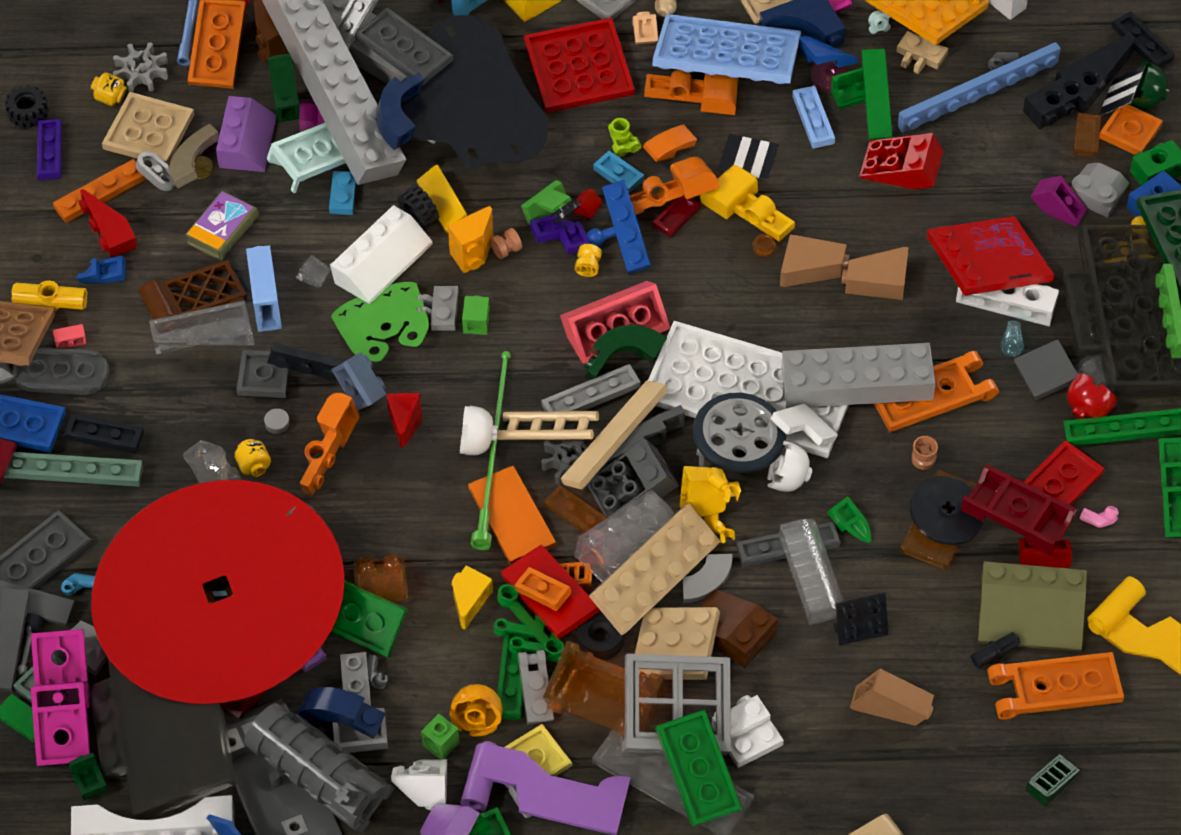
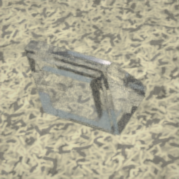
[295,255,331,287]

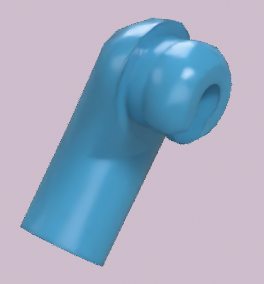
[61,573,95,595]

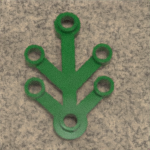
[493,584,566,663]

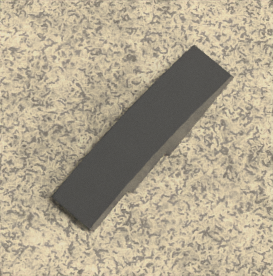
[600,405,685,471]

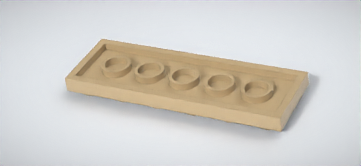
[589,503,721,635]

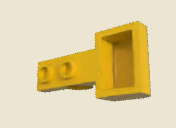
[700,165,795,242]

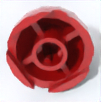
[1067,373,1117,419]

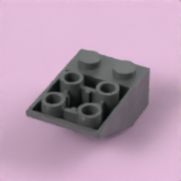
[587,439,679,521]

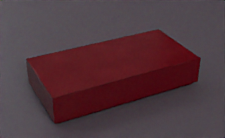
[653,196,700,238]

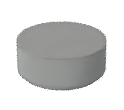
[264,409,290,434]

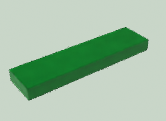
[861,49,892,141]
[497,632,531,720]

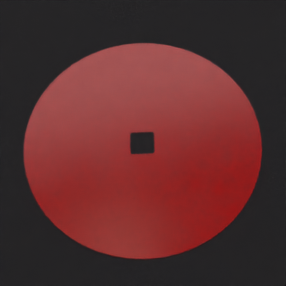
[91,480,344,704]

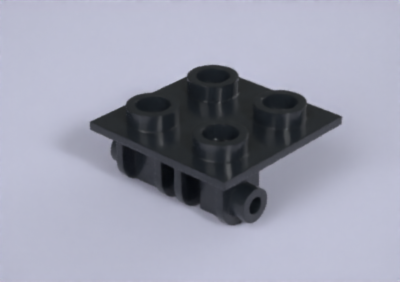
[833,592,888,646]

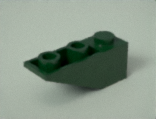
[267,53,300,123]

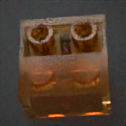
[354,554,408,601]

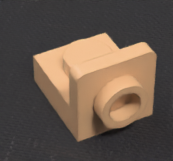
[632,12,658,45]

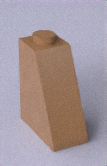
[780,234,850,287]
[841,247,909,300]
[850,669,934,726]

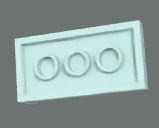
[267,123,346,193]

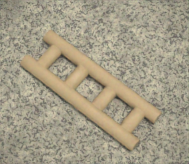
[497,411,599,440]

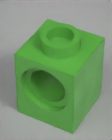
[462,295,490,335]
[421,714,460,760]

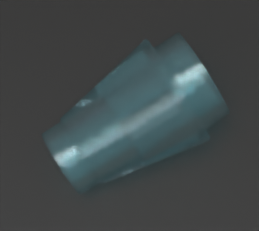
[1000,321,1024,357]

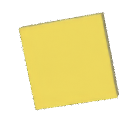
[505,724,572,777]

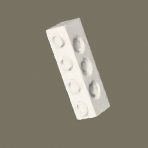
[956,284,1059,326]

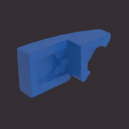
[77,256,126,283]

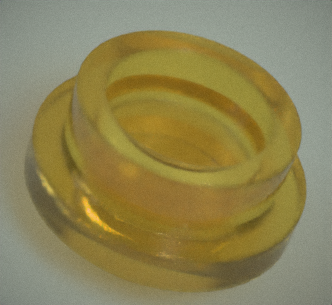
[194,156,213,178]

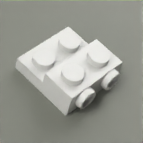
[712,695,784,768]

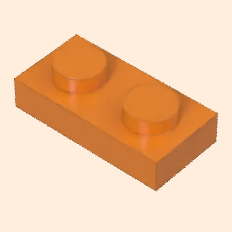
[514,567,572,611]

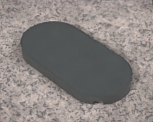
[12,347,110,395]

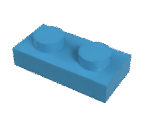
[593,151,644,193]
[329,171,356,215]

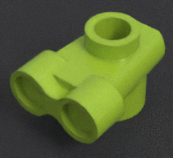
[608,118,642,157]

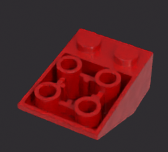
[859,133,943,189]

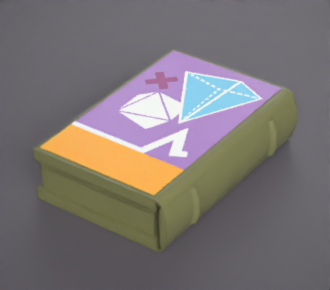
[185,191,259,261]

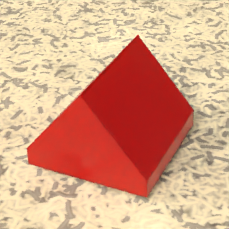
[573,188,602,220]

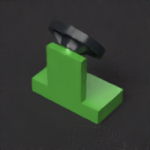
[521,180,581,225]

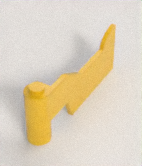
[1087,576,1181,675]

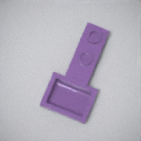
[420,803,480,835]

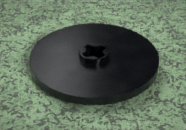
[910,476,984,545]

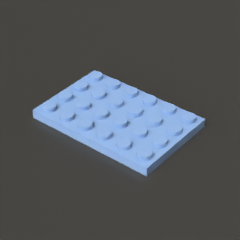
[652,14,801,84]

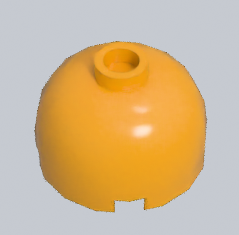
[449,684,502,736]

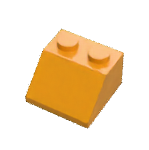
[448,206,494,273]

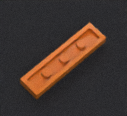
[53,159,147,223]

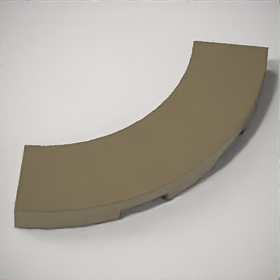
[169,124,220,188]

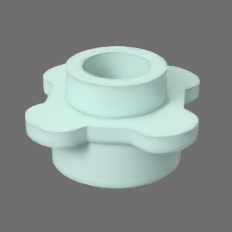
[868,11,891,34]

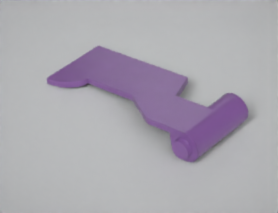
[460,741,631,835]

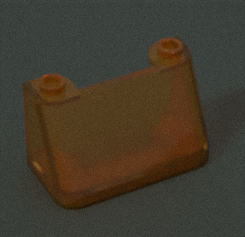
[543,641,667,738]

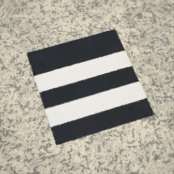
[1098,66,1145,117]
[718,134,779,180]

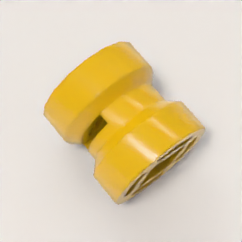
[575,244,602,277]

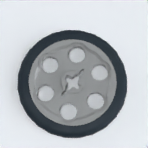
[692,392,787,473]

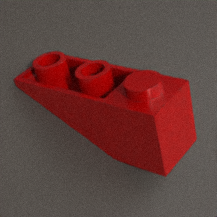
[78,189,137,258]

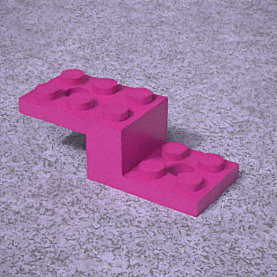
[31,629,90,766]

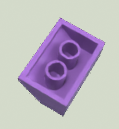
[216,96,277,172]

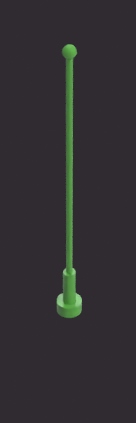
[471,351,511,550]

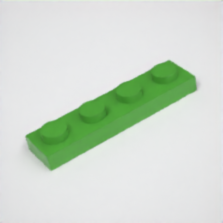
[1155,264,1181,358]

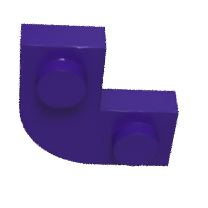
[530,215,591,255]

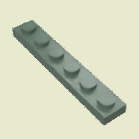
[4,452,143,487]

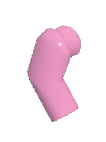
[1080,506,1119,528]

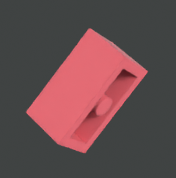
[53,324,87,349]

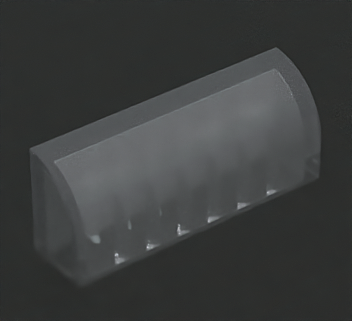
[778,519,844,625]

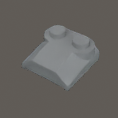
[1071,163,1130,218]

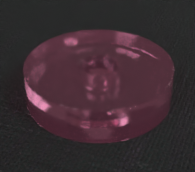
[811,61,848,92]

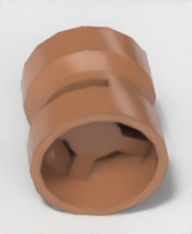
[490,228,522,259]
[911,436,938,470]

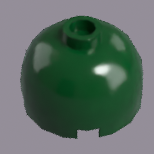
[1129,61,1169,109]

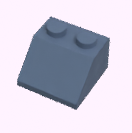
[331,352,386,410]

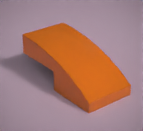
[643,124,697,162]

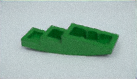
[1158,437,1181,538]

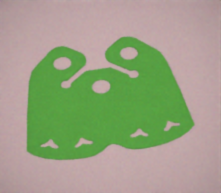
[331,282,429,362]

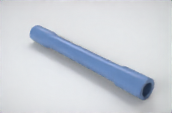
[177,0,200,66]

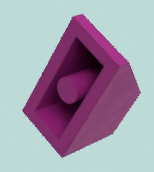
[1031,176,1087,226]

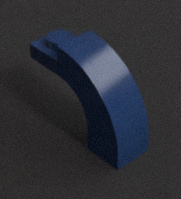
[376,72,425,150]
[297,687,386,739]

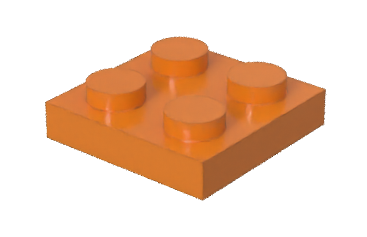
[1099,104,1163,155]

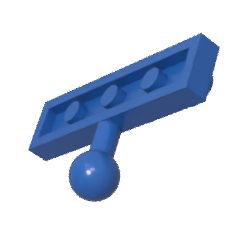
[587,179,652,275]

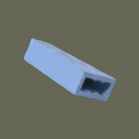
[246,245,282,332]

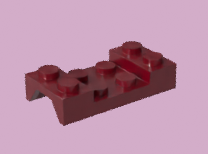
[961,464,1076,556]

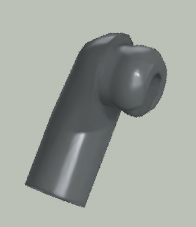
[988,52,1019,70]
[367,655,388,689]

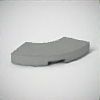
[683,554,732,604]

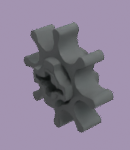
[541,429,600,485]

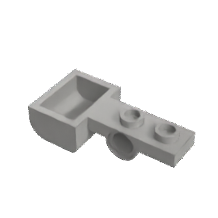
[333,652,388,753]

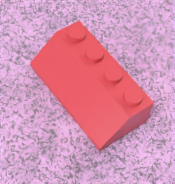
[560,281,671,364]

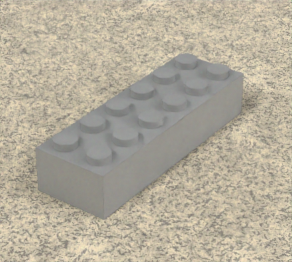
[781,343,935,408]

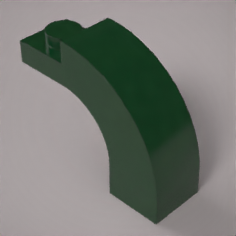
[584,325,667,380]

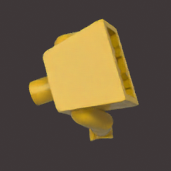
[680,466,741,543]

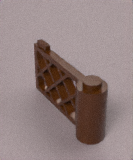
[139,260,247,332]

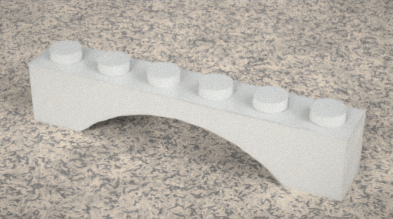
[71,795,235,835]

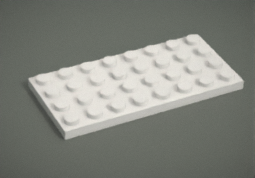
[648,321,849,458]

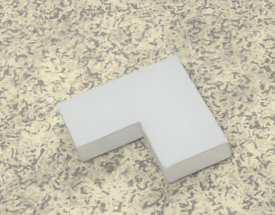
[771,403,838,446]

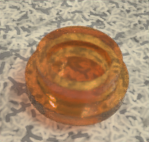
[752,234,776,257]

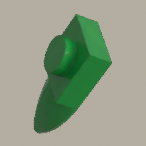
[827,496,871,543]

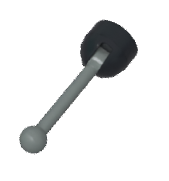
[17,613,44,674]

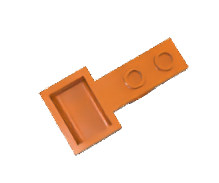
[644,70,739,115]
[630,157,720,215]
[300,393,360,496]

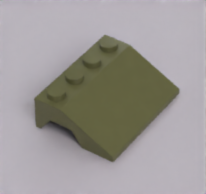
[978,561,1087,652]

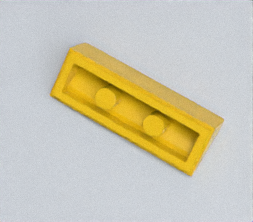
[417,165,467,233]

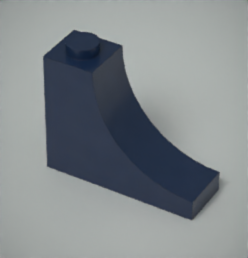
[759,0,846,47]

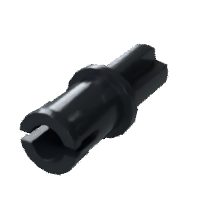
[970,632,1021,669]

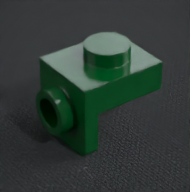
[69,753,108,801]

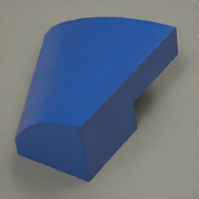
[799,36,858,68]

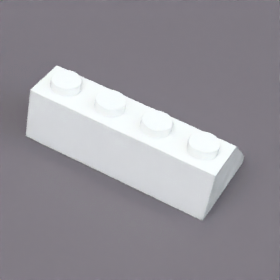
[330,205,433,304]

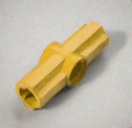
[11,280,87,311]

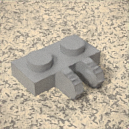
[416,286,459,331]

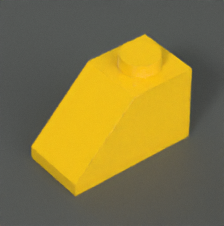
[451,565,493,630]

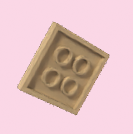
[102,92,194,165]
[635,607,720,680]

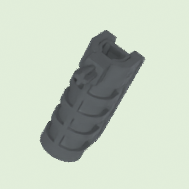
[244,703,395,833]

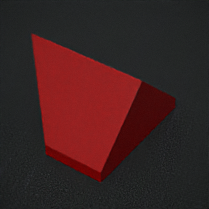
[386,393,422,447]

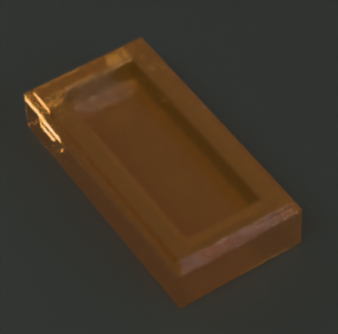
[1073,113,1101,157]

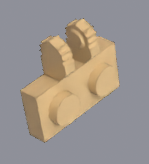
[897,31,948,74]

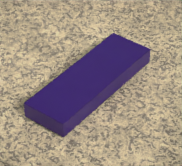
[37,119,62,180]

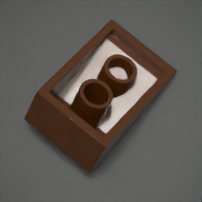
[254,0,292,64]
[700,589,778,669]

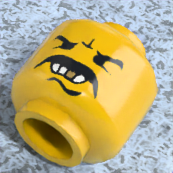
[91,72,127,106]
[234,439,271,477]

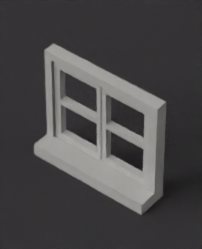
[622,654,731,756]

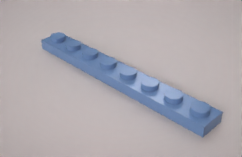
[898,42,1061,133]

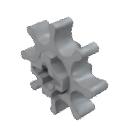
[113,42,168,92]

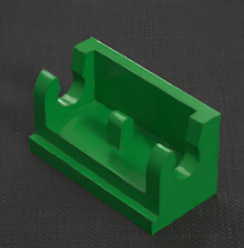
[831,68,865,110]

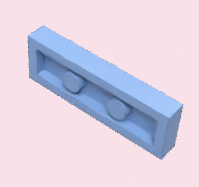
[792,86,835,149]

